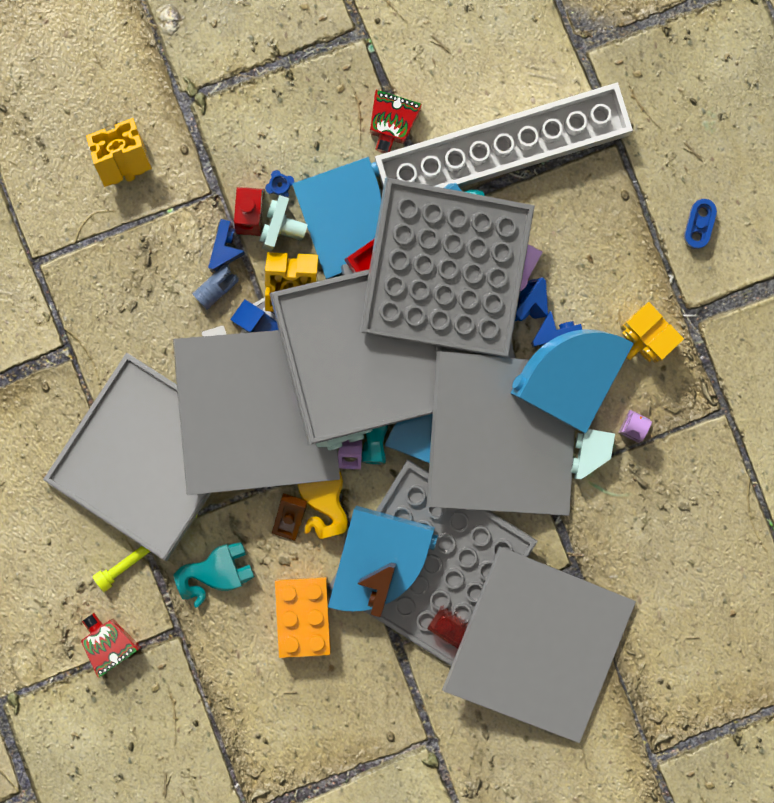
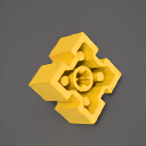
[86,118,152,187]
[265,252,318,312]
[621,302,684,363]

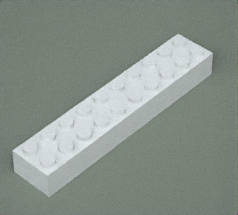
[375,82,633,188]

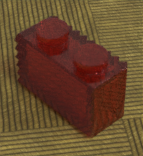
[427,605,469,649]

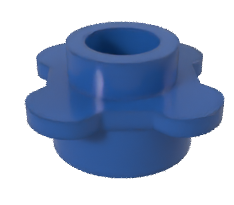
[265,170,294,198]

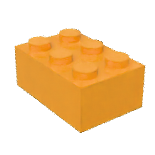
[275,577,331,658]

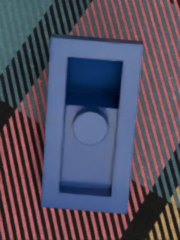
[208,219,245,272]
[515,277,548,321]
[230,299,279,333]
[531,311,582,348]

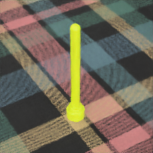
[92,514,198,592]

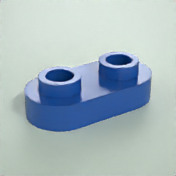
[684,199,717,249]

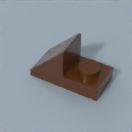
[272,493,307,541]
[358,562,396,617]

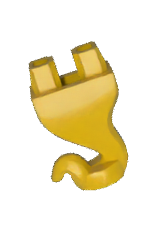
[297,471,348,539]

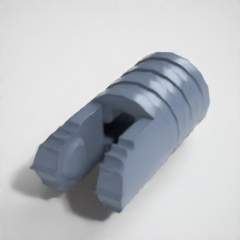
[192,265,239,310]

